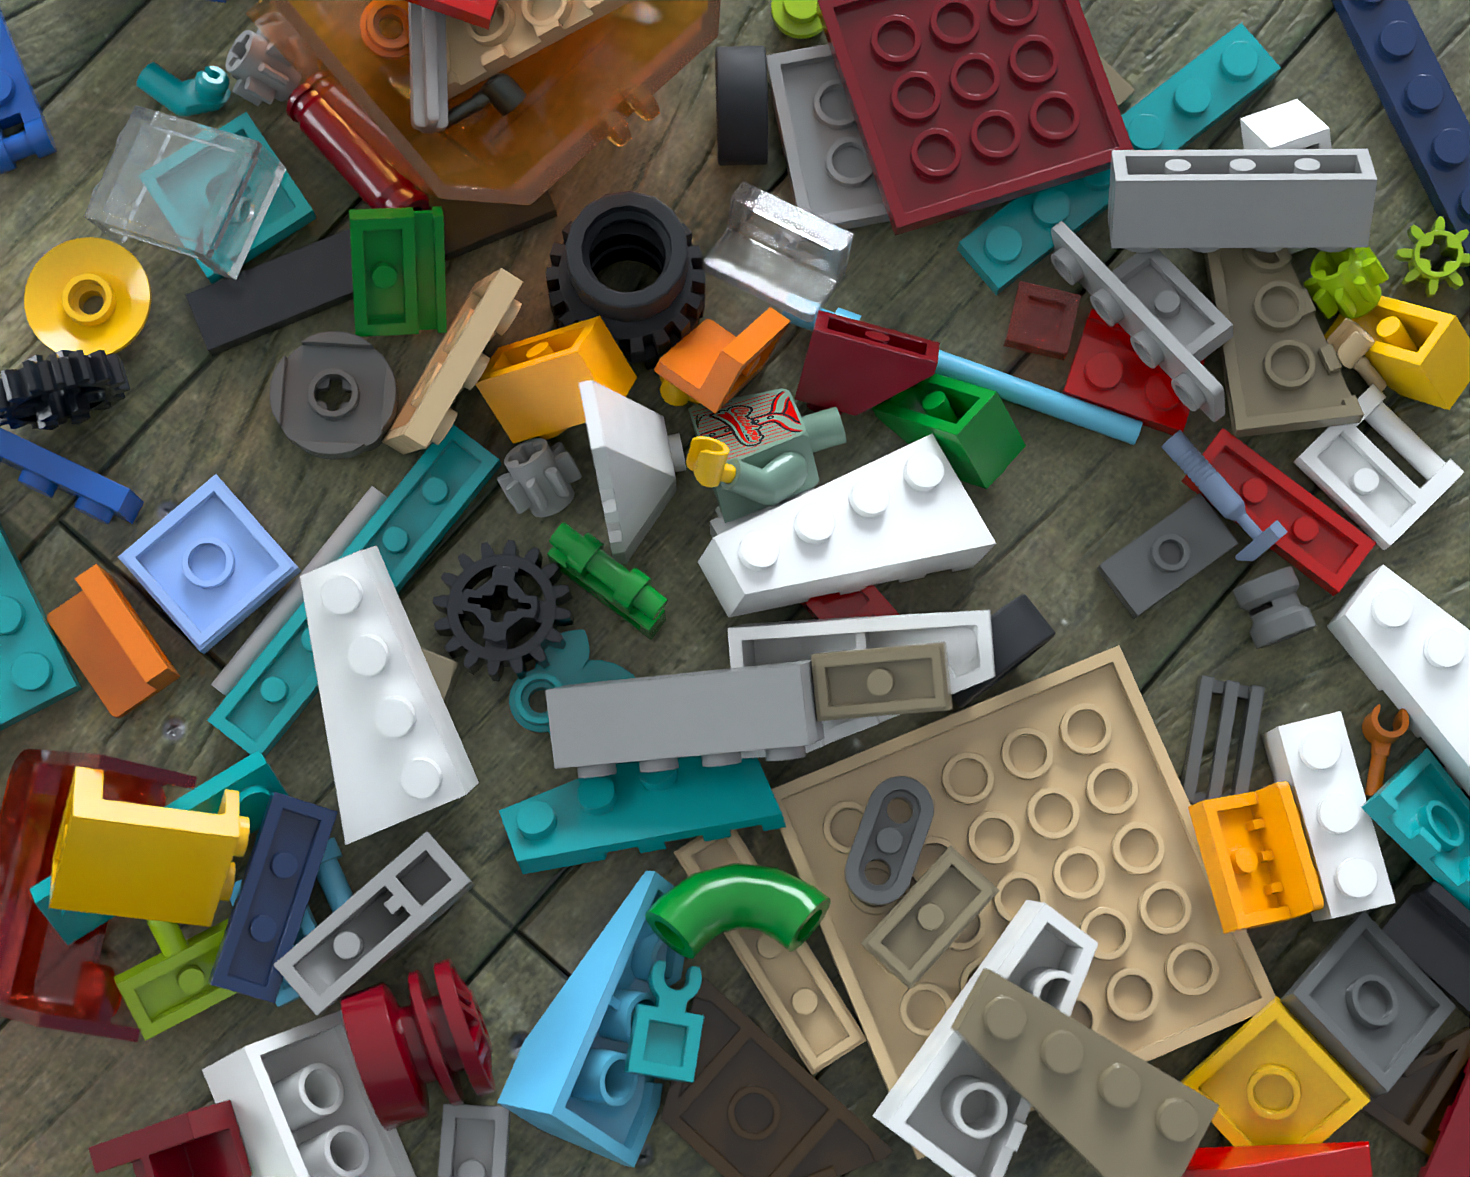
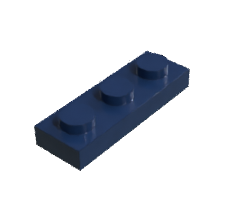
[208,792,338,1003]

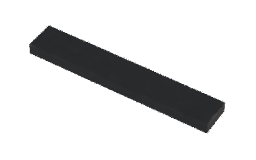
[186,155,557,356]

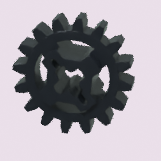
[433,540,574,682]

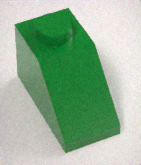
[872,373,1026,489]

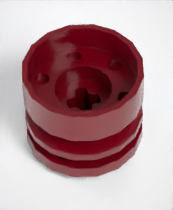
[341,958,495,1131]

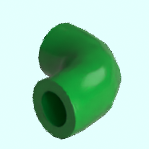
[645,863,831,959]

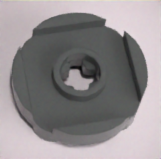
[270,331,399,460]

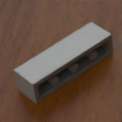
[1108,149,1377,253]
[545,660,824,778]

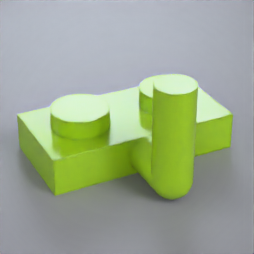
[114,918,238,1041]

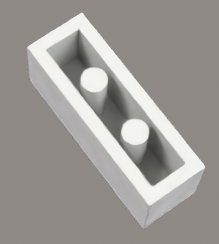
[1261,711,1396,922]

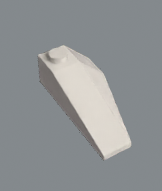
[579,380,686,564]
[728,610,995,758]

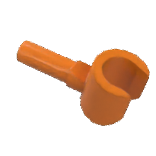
[1362,704,1410,796]

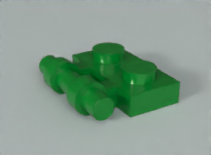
[547,522,668,640]

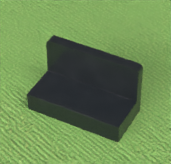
[1379,881,1470,1018]

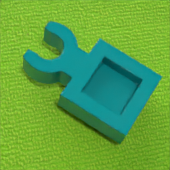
[624,960,704,1083]

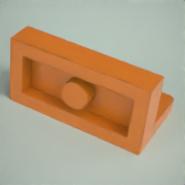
[654,307,791,414]
[47,564,181,718]

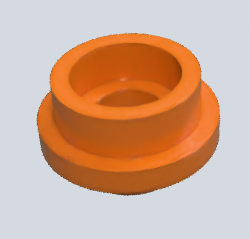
[359,0,409,59]

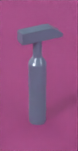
[1161,430,1288,561]

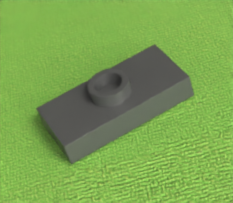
[1096,493,1238,619]

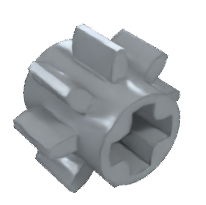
[226,25,304,106]
[497,438,582,517]

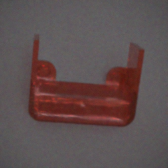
[0,749,197,1042]

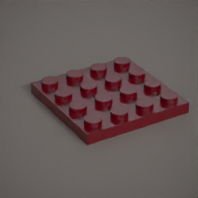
[816,0,1134,236]

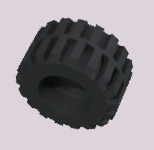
[546,221,705,370]

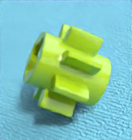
[1394,217,1470,298]
[1303,246,1389,319]

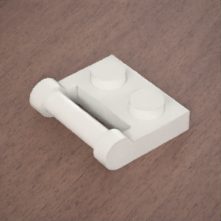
[1294,384,1464,550]

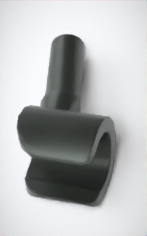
[446,73,526,129]

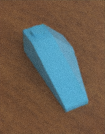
[497,870,685,1168]

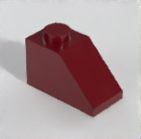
[795,310,940,416]

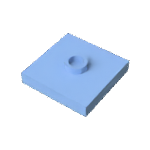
[118,474,301,654]

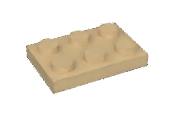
[382,268,523,455]

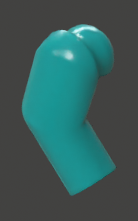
[137,62,230,117]

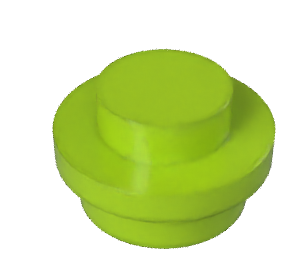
[771,0,823,39]

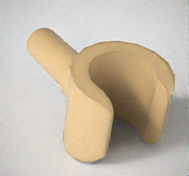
[1327,318,1387,391]

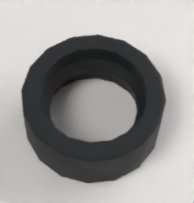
[715,46,768,166]
[565,191,689,322]
[951,594,1055,708]

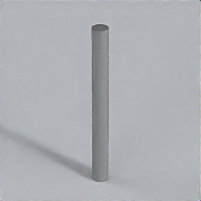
[211,486,387,696]

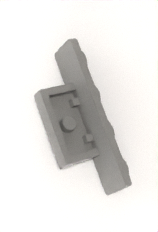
[1051,221,1233,422]

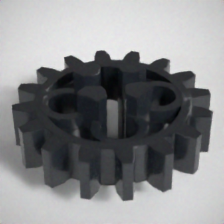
[0,349,130,430]

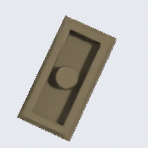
[811,642,953,721]
[861,846,1000,989]

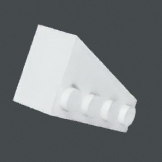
[698,434,996,618]
[300,546,479,845]
[1327,565,1470,797]
[873,900,1098,1177]

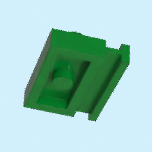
[349,206,447,337]

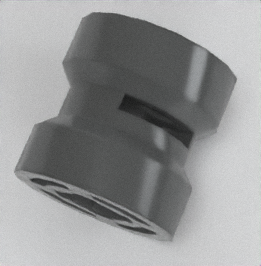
[1232,567,1317,649]

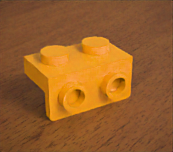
[1188,781,1324,934]

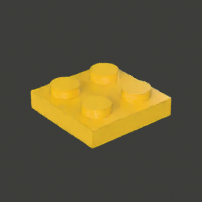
[1180,996,1370,1146]

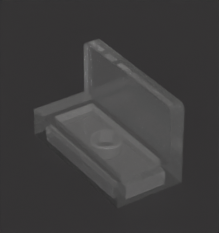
[704,181,853,322]

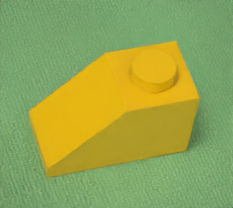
[1324,295,1470,410]

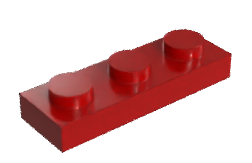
[1181,428,1376,596]

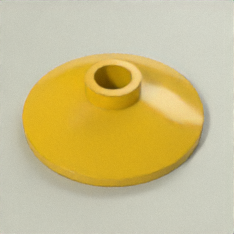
[24,237,152,356]

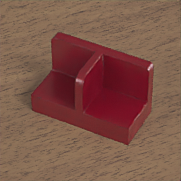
[88,1100,252,1177]

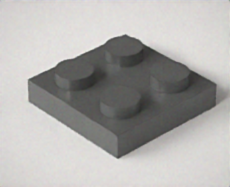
[1280,911,1457,1098]

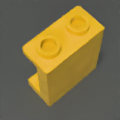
[49,767,250,927]

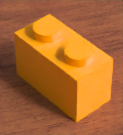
[475,316,637,444]

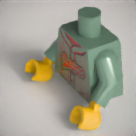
[660,376,847,523]

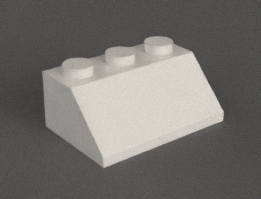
[202,1010,416,1177]

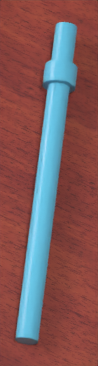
[782,297,1143,445]

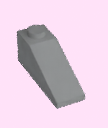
[274,831,475,1016]

